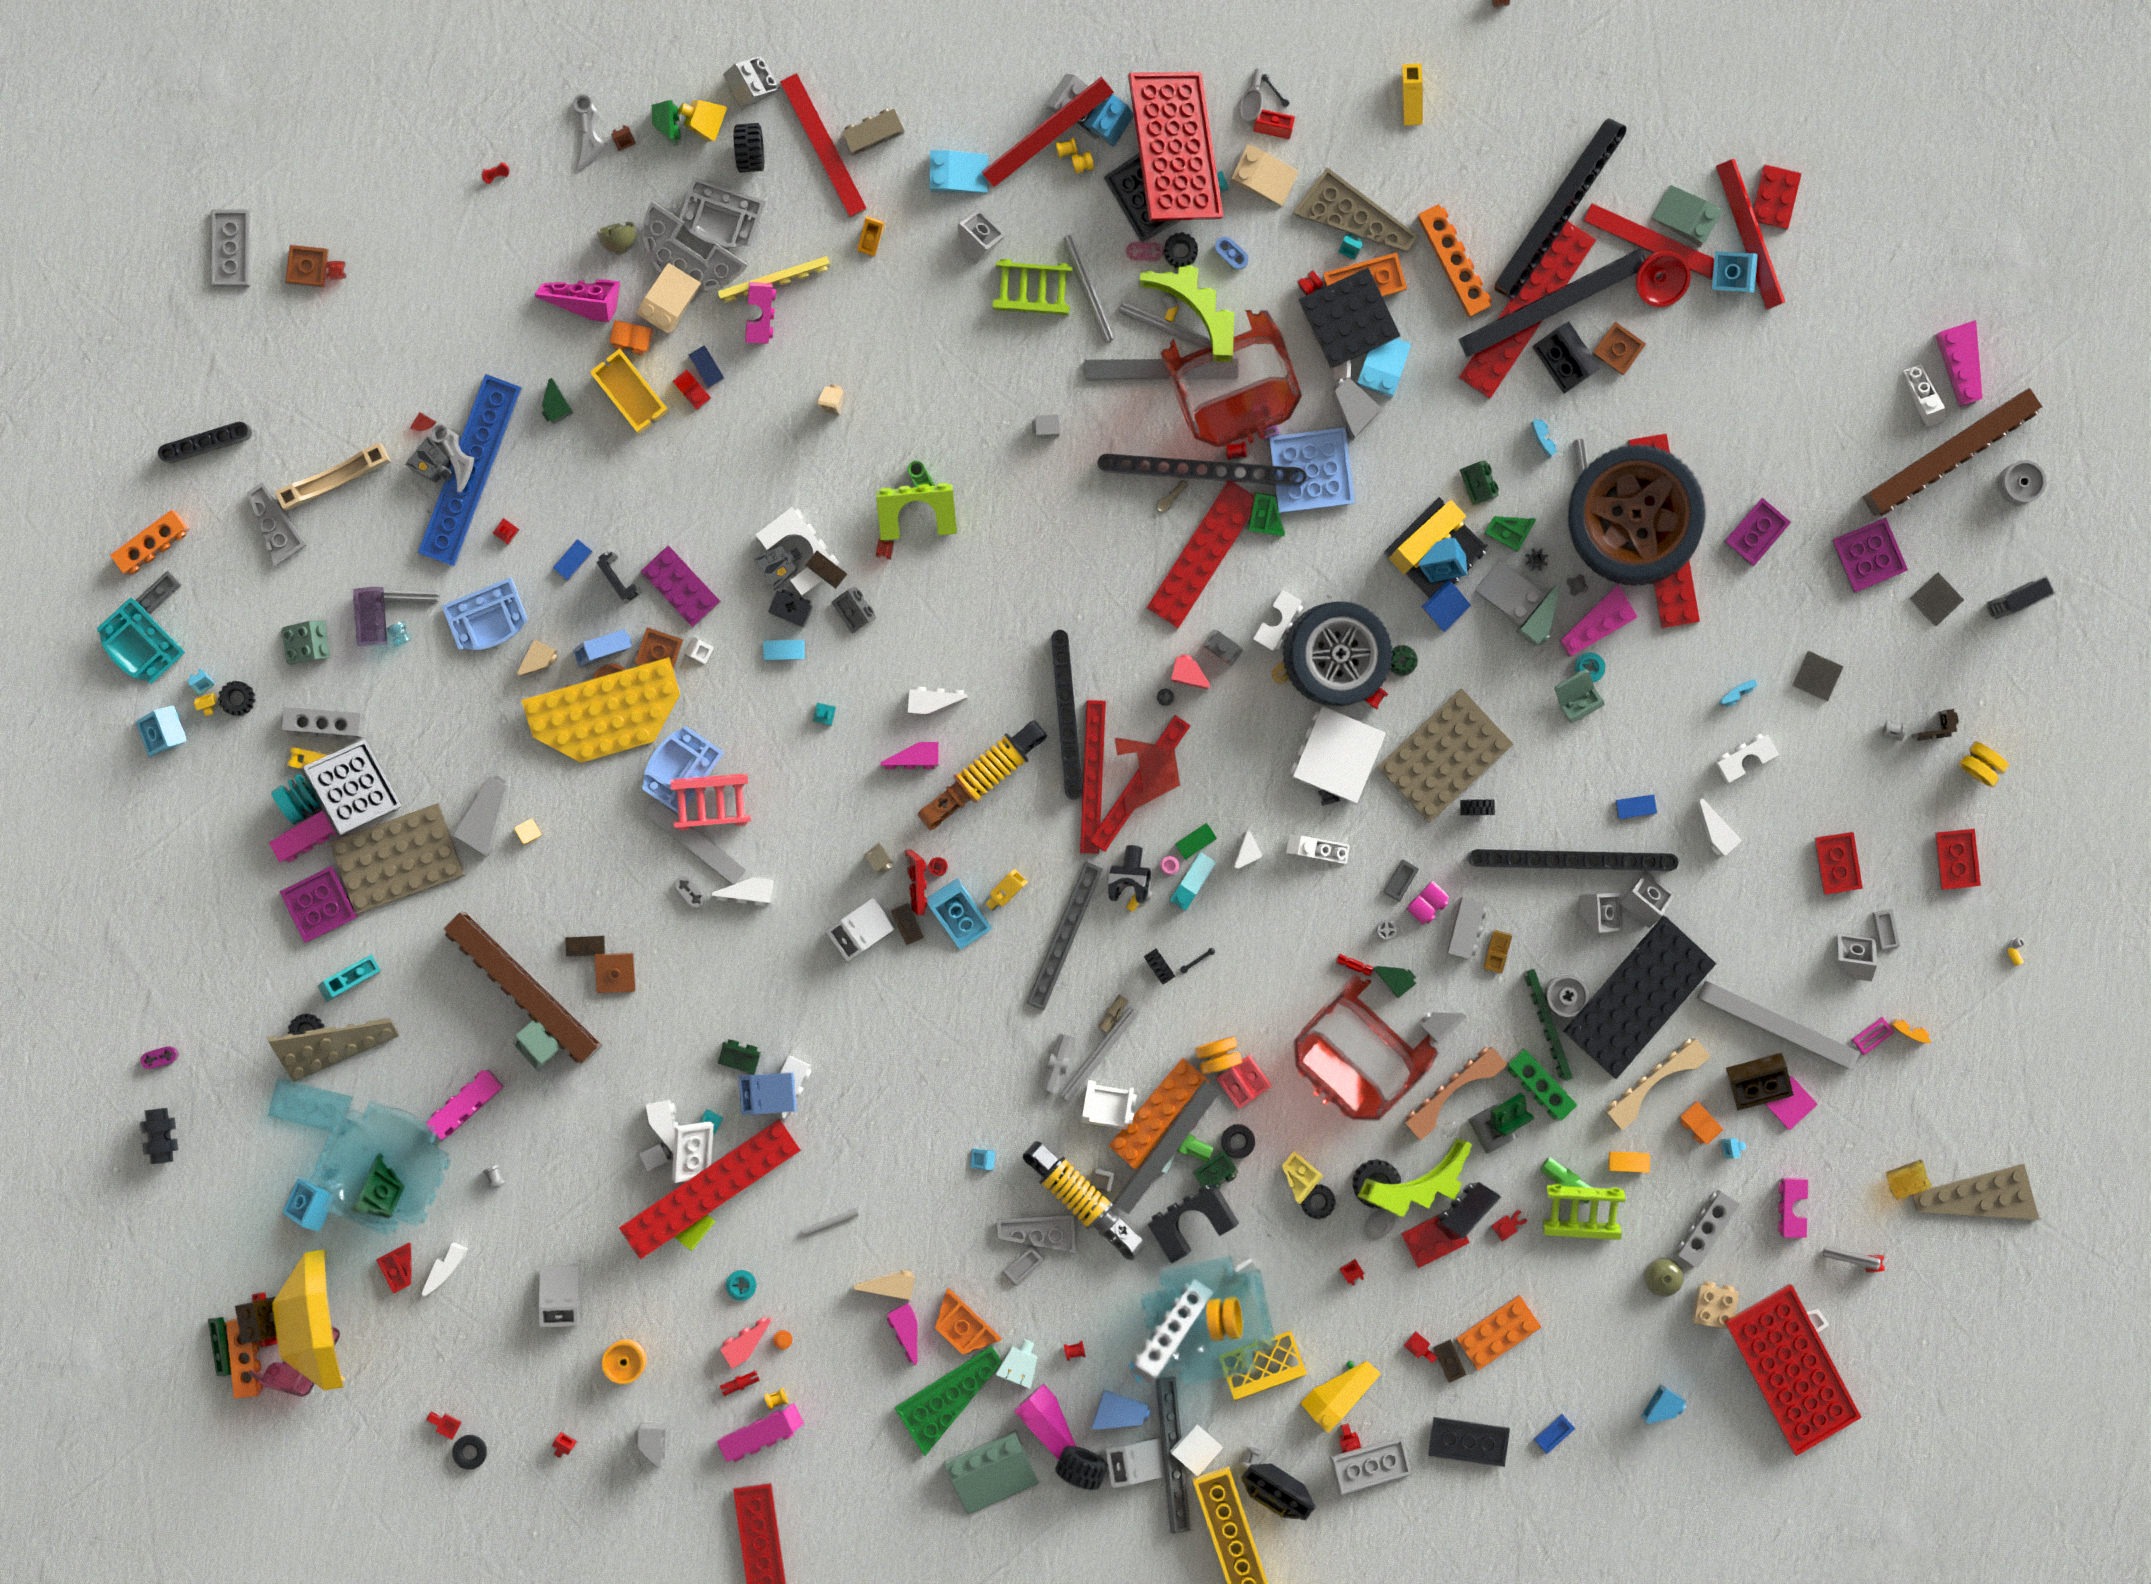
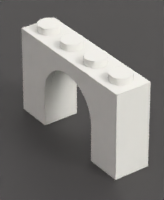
[755,507,839,597]

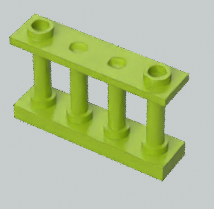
[993,259,1073,315]
[1542,1184,1626,1240]

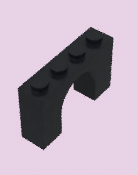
[1987,576,2055,619]
[1147,1184,1239,1264]

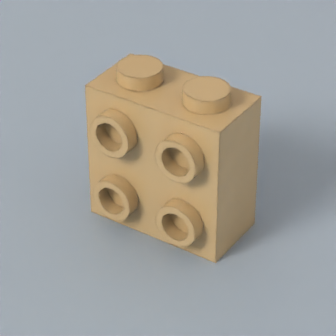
[1691,1281,1739,1330]

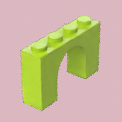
[876,482,957,540]

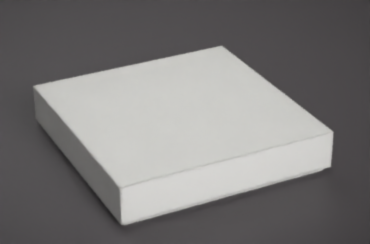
[1170,1423,1223,1476]

